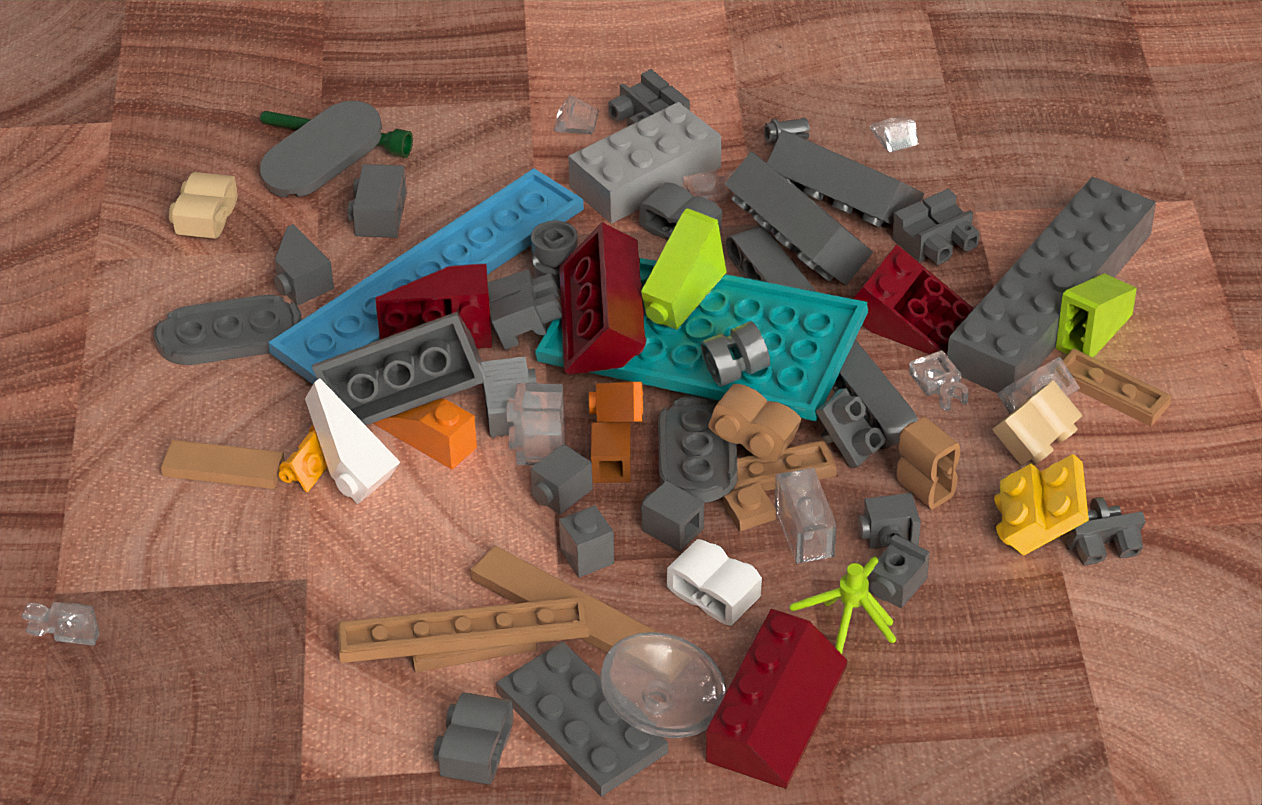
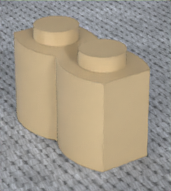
[169,172,238,239]
[992,380,1083,466]

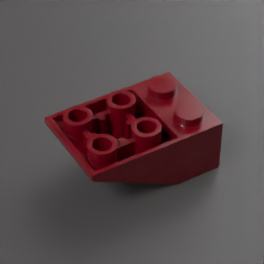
[851,244,974,361]
[375,263,492,349]

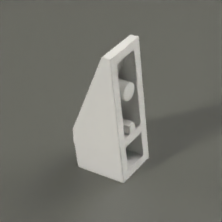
[305,378,400,504]

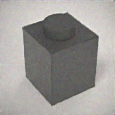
[530,443,593,514]
[641,481,704,552]
[559,505,614,578]

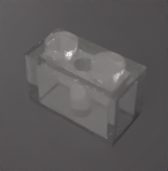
[507,383,566,465]
[775,467,837,564]

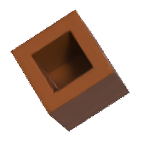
[591,422,631,483]

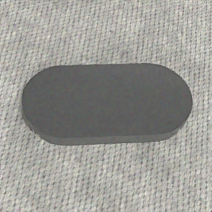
[260,101,382,197]
[154,295,302,365]
[658,395,738,503]

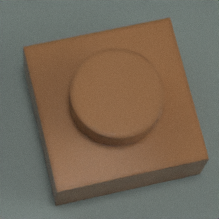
[723,483,776,531]

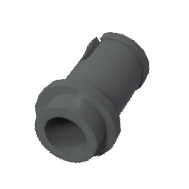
[764,117,810,146]

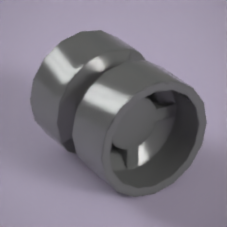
[531,220,578,289]
[700,321,770,387]

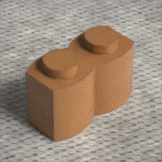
[708,384,801,462]
[897,417,961,510]

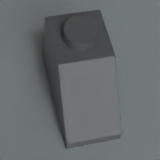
[274,224,334,306]

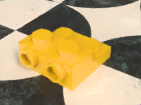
[994,454,1089,556]

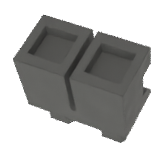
[608,69,690,127]
[892,188,980,265]
[488,269,562,350]

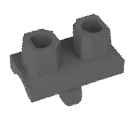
[816,388,886,468]
[1065,497,1146,566]

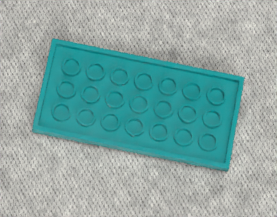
[535,257,868,421]

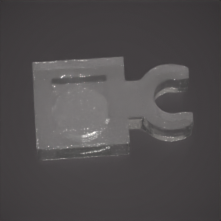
[683,170,735,205]
[909,351,969,411]
[22,602,100,646]

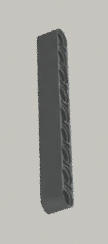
[726,226,918,450]

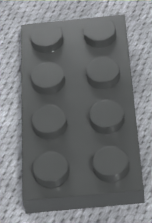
[496,641,668,797]

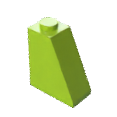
[641,208,727,330]
[1056,273,1137,358]

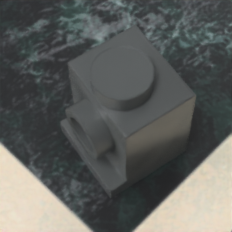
[858,493,921,549]
[868,534,930,609]

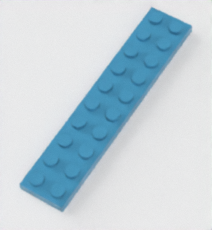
[268,168,584,384]

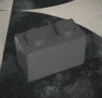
[348,164,407,238]

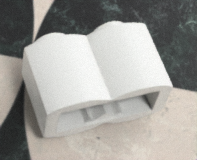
[667,539,762,626]

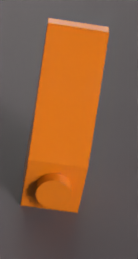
[589,382,643,422]
[373,398,477,470]

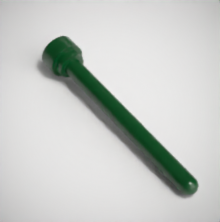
[260,111,413,158]

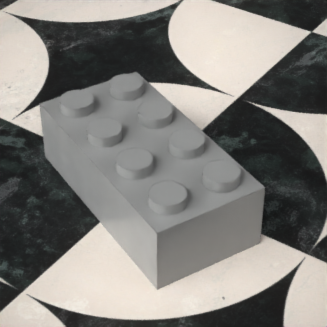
[568,102,721,224]

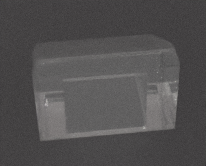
[554,95,599,135]
[870,116,919,152]

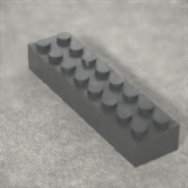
[946,176,1156,400]

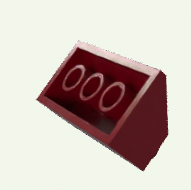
[559,222,646,375]
[706,609,848,789]

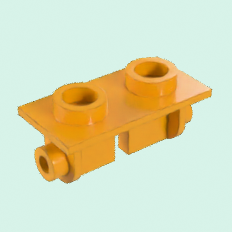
[278,425,328,492]

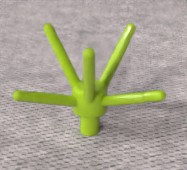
[789,557,896,654]

